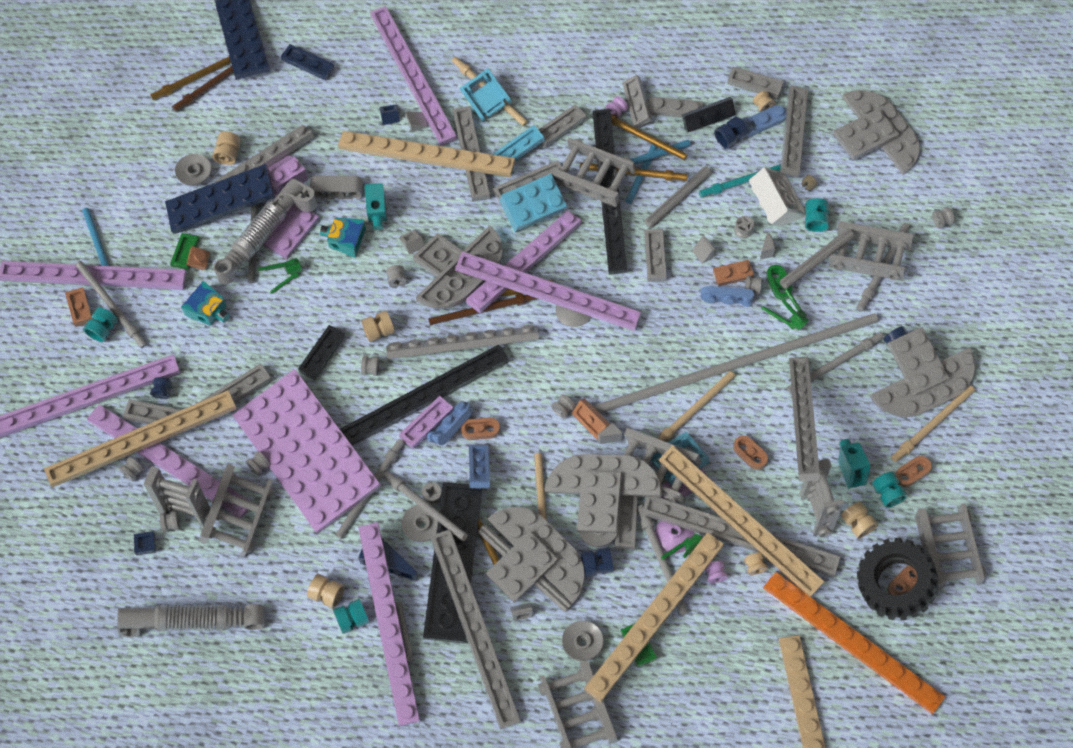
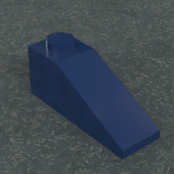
[358,538,418,581]

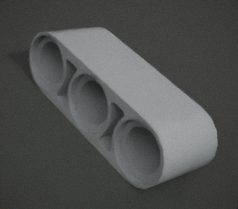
[310,175,363,199]

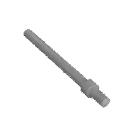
[857,223,910,311]
[76,261,147,348]
[786,332,884,394]
[335,439,405,539]
[383,471,468,541]
[637,505,689,616]

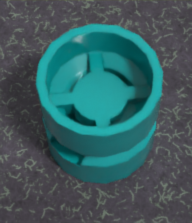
[805,198,829,232]
[83,307,118,343]
[872,471,908,508]
[333,599,369,634]

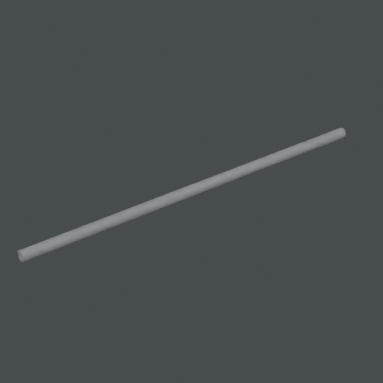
[593,313,878,413]

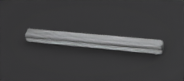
[478,525,572,612]

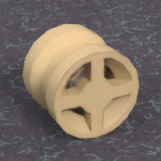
[753,91,775,112]
[744,553,768,576]

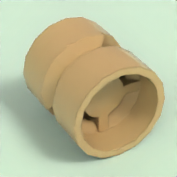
[212,131,241,165]
[361,310,395,342]
[841,501,879,539]
[307,573,345,609]

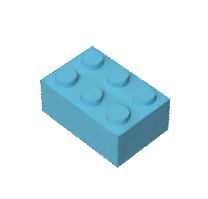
[499,174,567,233]

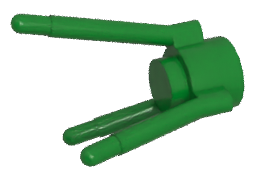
[258,258,302,294]
[761,289,809,331]
[661,534,703,560]

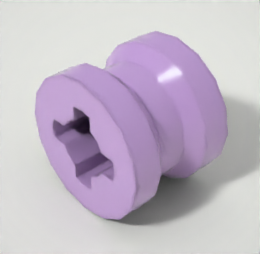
[606,96,628,118]
[705,561,728,584]

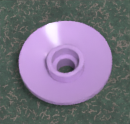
[655,521,694,553]

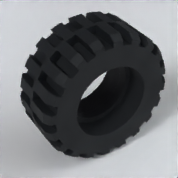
[857,538,939,621]

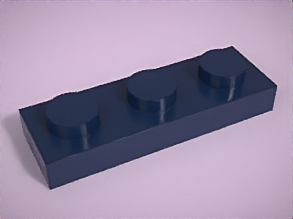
[281,44,335,81]

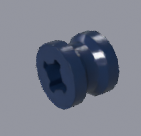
[150,377,172,399]

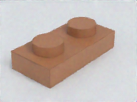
[713,260,754,287]
[65,287,92,327]
[571,398,610,440]

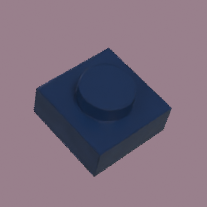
[134,531,156,555]

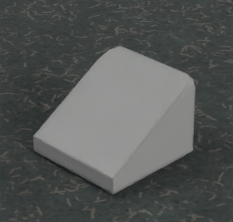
[405,111,428,132]
[399,230,425,255]
[760,233,775,260]
[692,236,715,263]
[598,423,622,444]
[510,603,533,621]

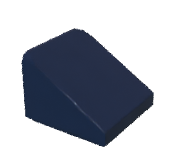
[379,104,400,125]

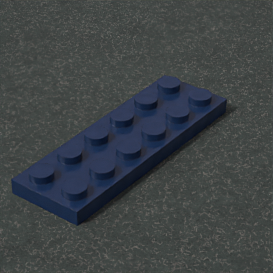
[214,0,270,80]
[165,164,275,234]

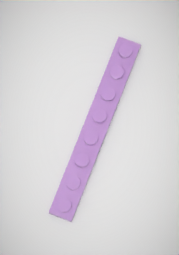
[466,210,581,313]

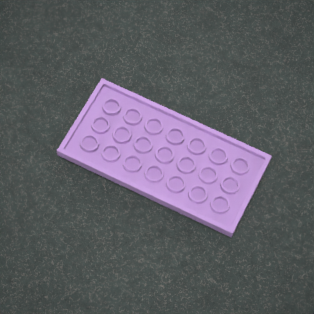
[233,369,381,534]

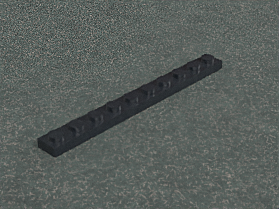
[592,108,628,275]
[340,345,509,446]

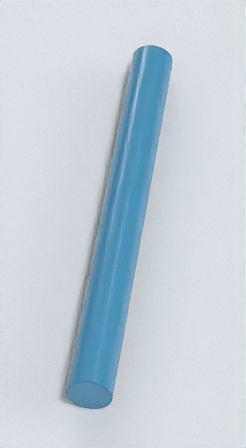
[630,140,691,165]
[625,144,658,204]
[82,208,110,266]

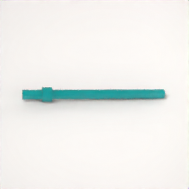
[698,164,781,198]

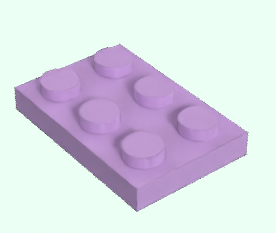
[261,206,319,259]

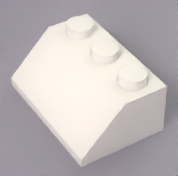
[749,167,806,226]

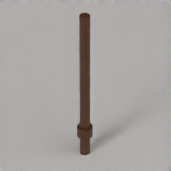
[172,65,234,112]
[428,294,538,325]

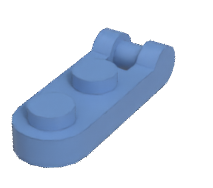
[741,105,786,138]
[700,286,754,307]
[427,402,473,445]

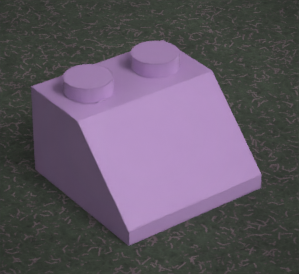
[268,155,308,196]

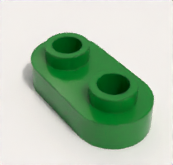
[766,265,793,300]

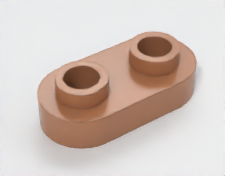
[461,418,500,440]
[733,436,768,470]
[896,456,931,487]
[888,566,917,595]

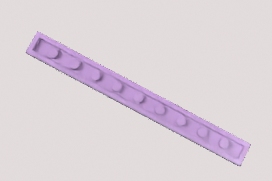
[370,6,457,146]
[455,252,641,331]
[0,261,187,290]
[0,354,181,438]
[87,405,251,519]
[358,522,420,727]

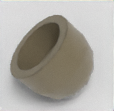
[802,174,818,191]

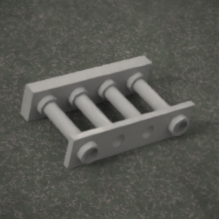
[549,138,635,207]
[829,221,913,281]
[624,428,701,503]
[799,458,844,537]
[198,464,274,557]
[144,466,210,527]
[915,503,986,590]
[538,660,617,748]

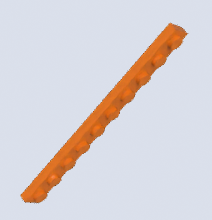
[763,572,945,715]

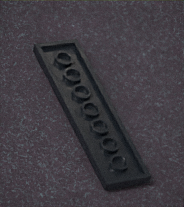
[423,482,483,644]

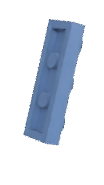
[469,445,490,489]

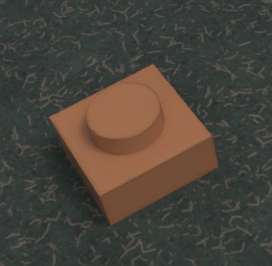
[186,246,210,270]

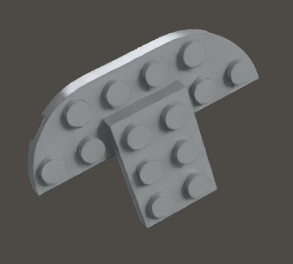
[833,90,919,175]
[413,225,502,309]
[869,327,975,418]
[544,454,662,533]
[486,507,584,605]

